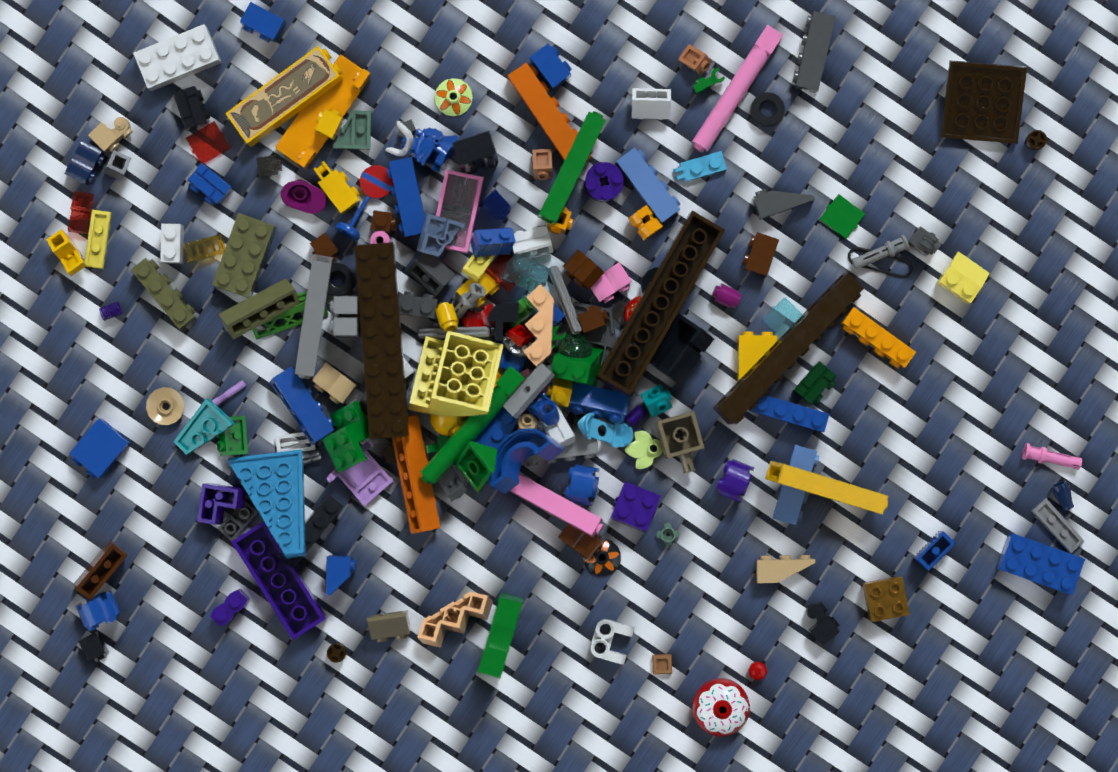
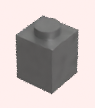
[102,150,131,180]

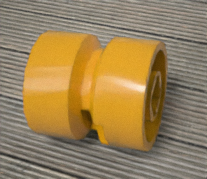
[628,204,663,241]

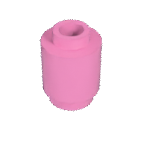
[370,231,391,244]

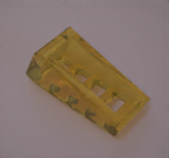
[183,234,225,264]

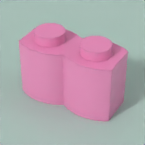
[591,262,632,303]

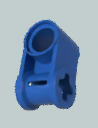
[526,391,560,425]

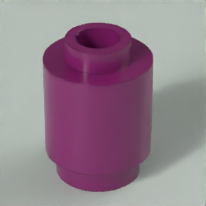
[712,283,742,308]

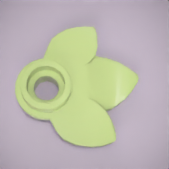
[625,431,662,469]

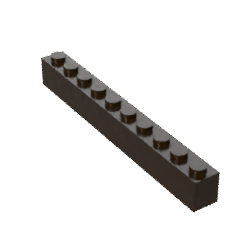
[713,272,864,424]

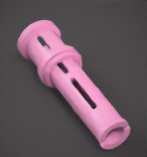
[1022,443,1082,470]

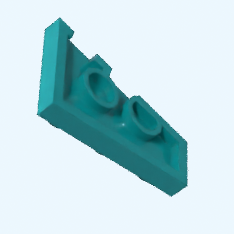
[173,398,236,455]

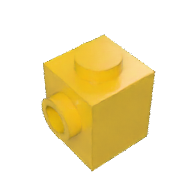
[315,108,344,140]
[546,378,573,407]

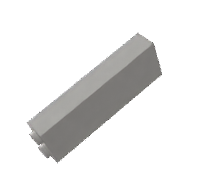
[295,254,332,379]

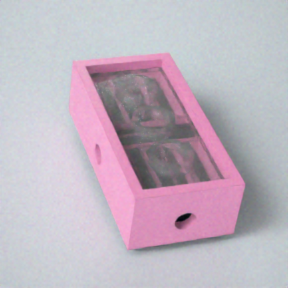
[436,169,484,254]

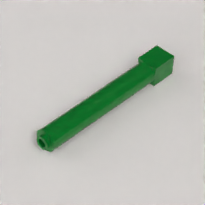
[421,366,526,485]

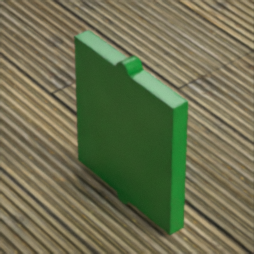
[820,194,865,239]

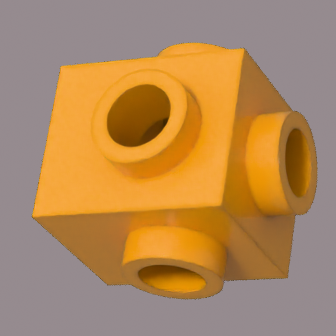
[545,207,573,235]

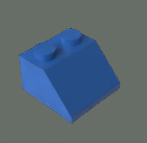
[326,555,357,595]

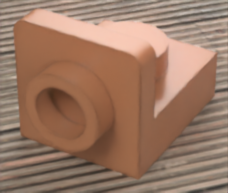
[678,44,712,76]
[532,149,553,180]

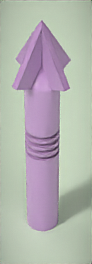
[212,380,246,406]

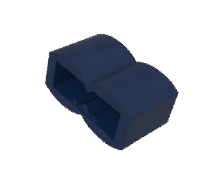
[64,140,106,185]

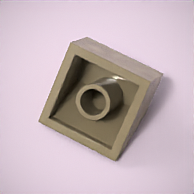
[367,610,411,642]

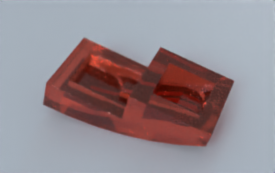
[68,191,94,235]

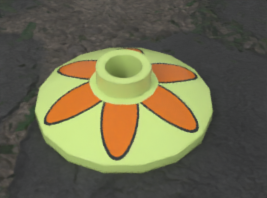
[435,78,473,117]

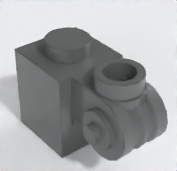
[908,226,941,256]

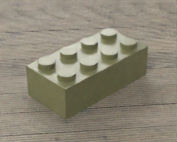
[212,213,277,298]

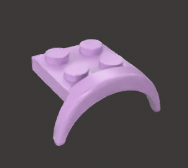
[327,441,394,506]

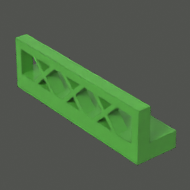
[252,291,329,339]

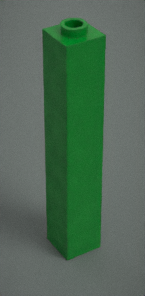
[537,111,606,225]

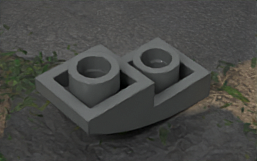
[218,499,259,541]

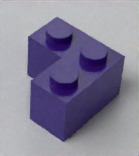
[197,483,246,525]

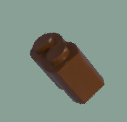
[562,249,605,289]
[558,524,603,561]

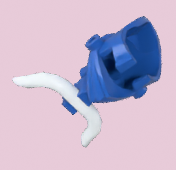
[385,121,458,172]

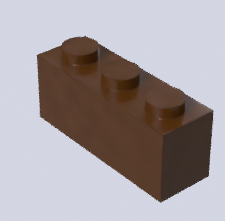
[74,539,127,600]

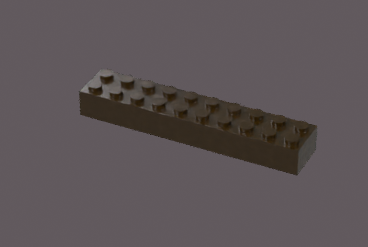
[594,210,725,397]
[354,242,410,440]

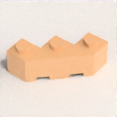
[523,284,555,367]
[417,592,493,648]

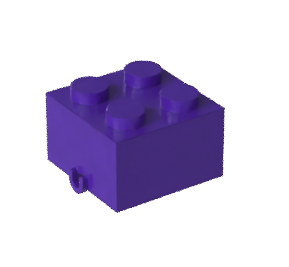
[610,482,661,533]

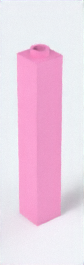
[509,473,604,538]

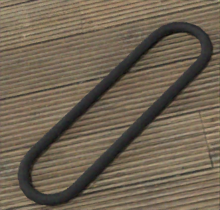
[848,247,913,278]

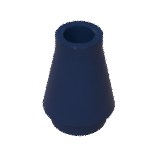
[1052,481,1074,511]

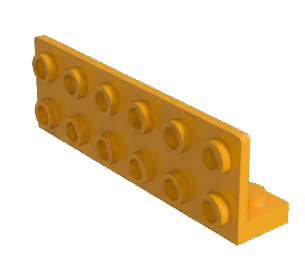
[275,55,372,169]

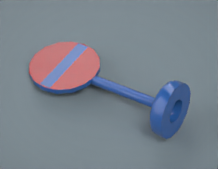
[335,165,394,241]

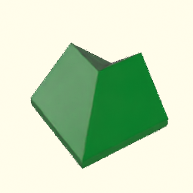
[455,441,497,493]

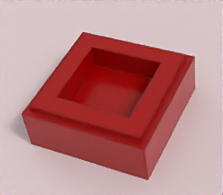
[506,324,534,347]

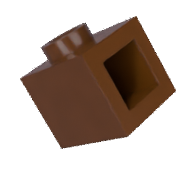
[370,210,396,234]
[310,232,340,262]
[577,305,609,334]

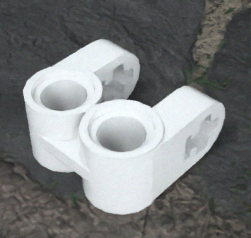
[590,619,635,665]

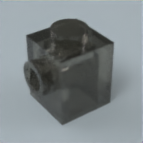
[257,155,282,179]

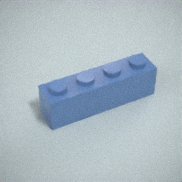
[616,147,681,223]
[772,445,819,525]

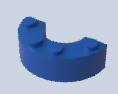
[490,428,564,494]

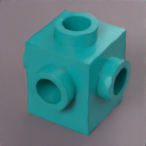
[640,384,673,418]

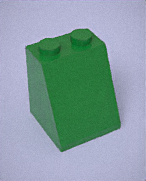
[551,342,604,387]

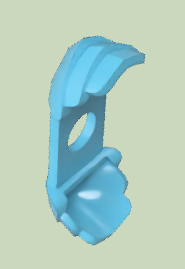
[578,413,633,448]

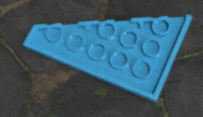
[228,449,306,558]

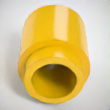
[435,302,459,332]

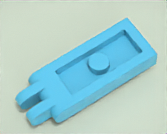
[673,151,727,182]

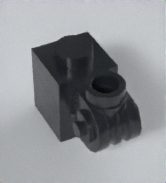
[806,601,840,646]

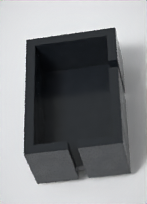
[649,314,714,385]

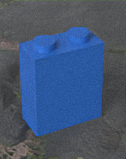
[69,418,131,479]

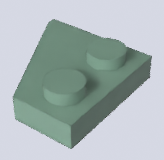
[333,110,372,150]

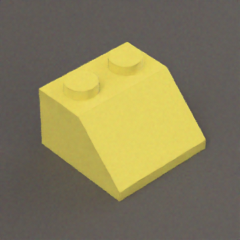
[936,251,989,305]

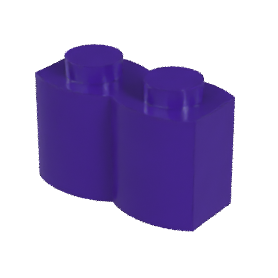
[210,589,250,626]

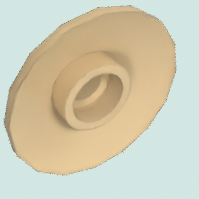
[146,387,184,425]

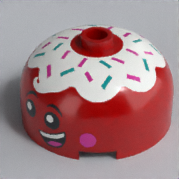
[692,678,750,737]

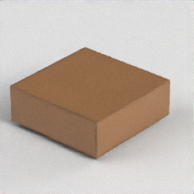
[652,654,672,674]

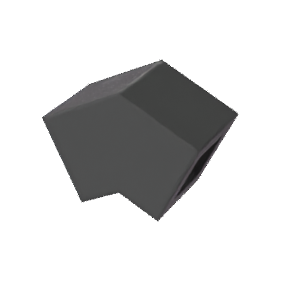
[398,119,416,138]

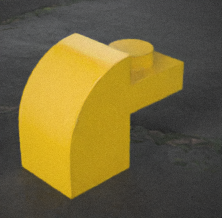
[46,229,87,276]

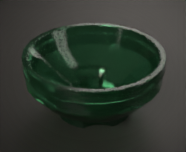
[557,334,592,358]

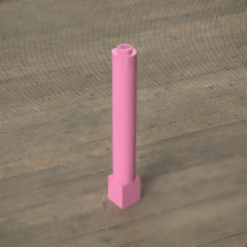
[692,25,783,153]

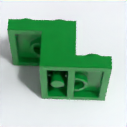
[322,400,369,473]

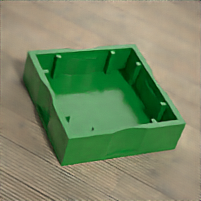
[478,592,524,679]

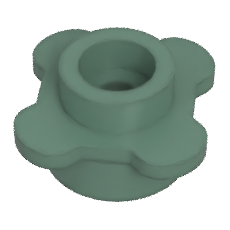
[657,523,680,546]

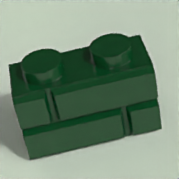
[793,361,837,405]

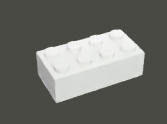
[133,24,222,91]

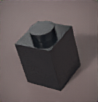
[78,631,109,663]

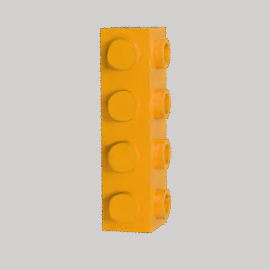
[840,307,916,369]

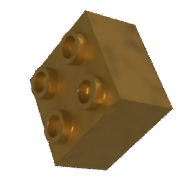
[862,576,910,622]

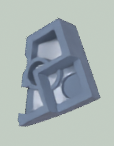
[417,213,465,257]

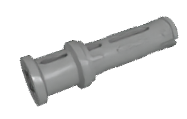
[851,234,910,270]
[454,282,486,321]

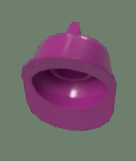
[281,180,326,214]

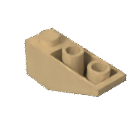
[756,555,815,583]

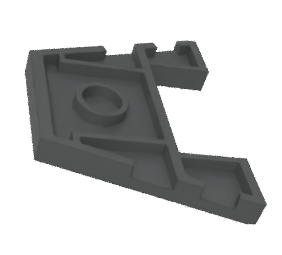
[551,302,616,365]

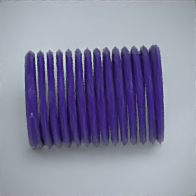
[99,301,122,321]
[625,405,647,427]

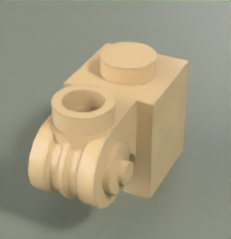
[88,117,133,154]

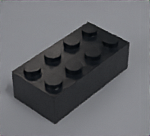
[452,131,499,174]

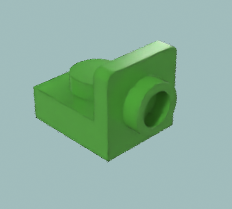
[508,297,536,328]

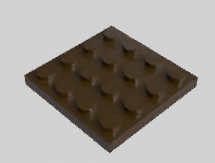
[940,60,1027,144]

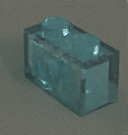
[503,253,550,292]

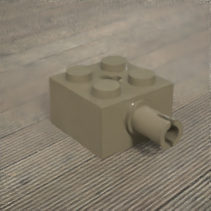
[654,411,705,474]

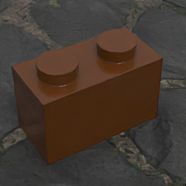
[742,232,779,277]

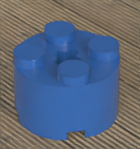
[565,464,599,506]
[75,591,120,631]

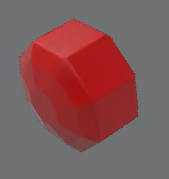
[748,661,768,681]

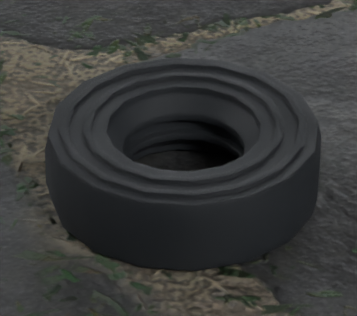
[751,92,785,127]
[327,263,355,297]

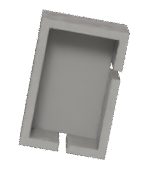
[330,296,361,338]

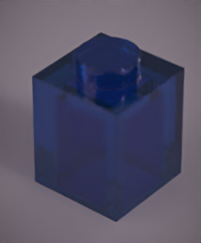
[481,189,511,220]

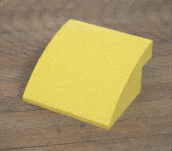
[408,330,504,416]

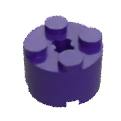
[585,162,623,202]
[716,459,755,503]

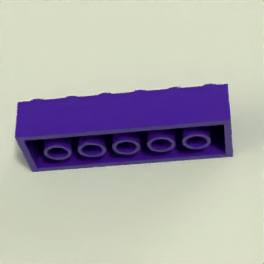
[231,521,327,640]

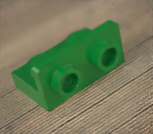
[217,416,248,456]

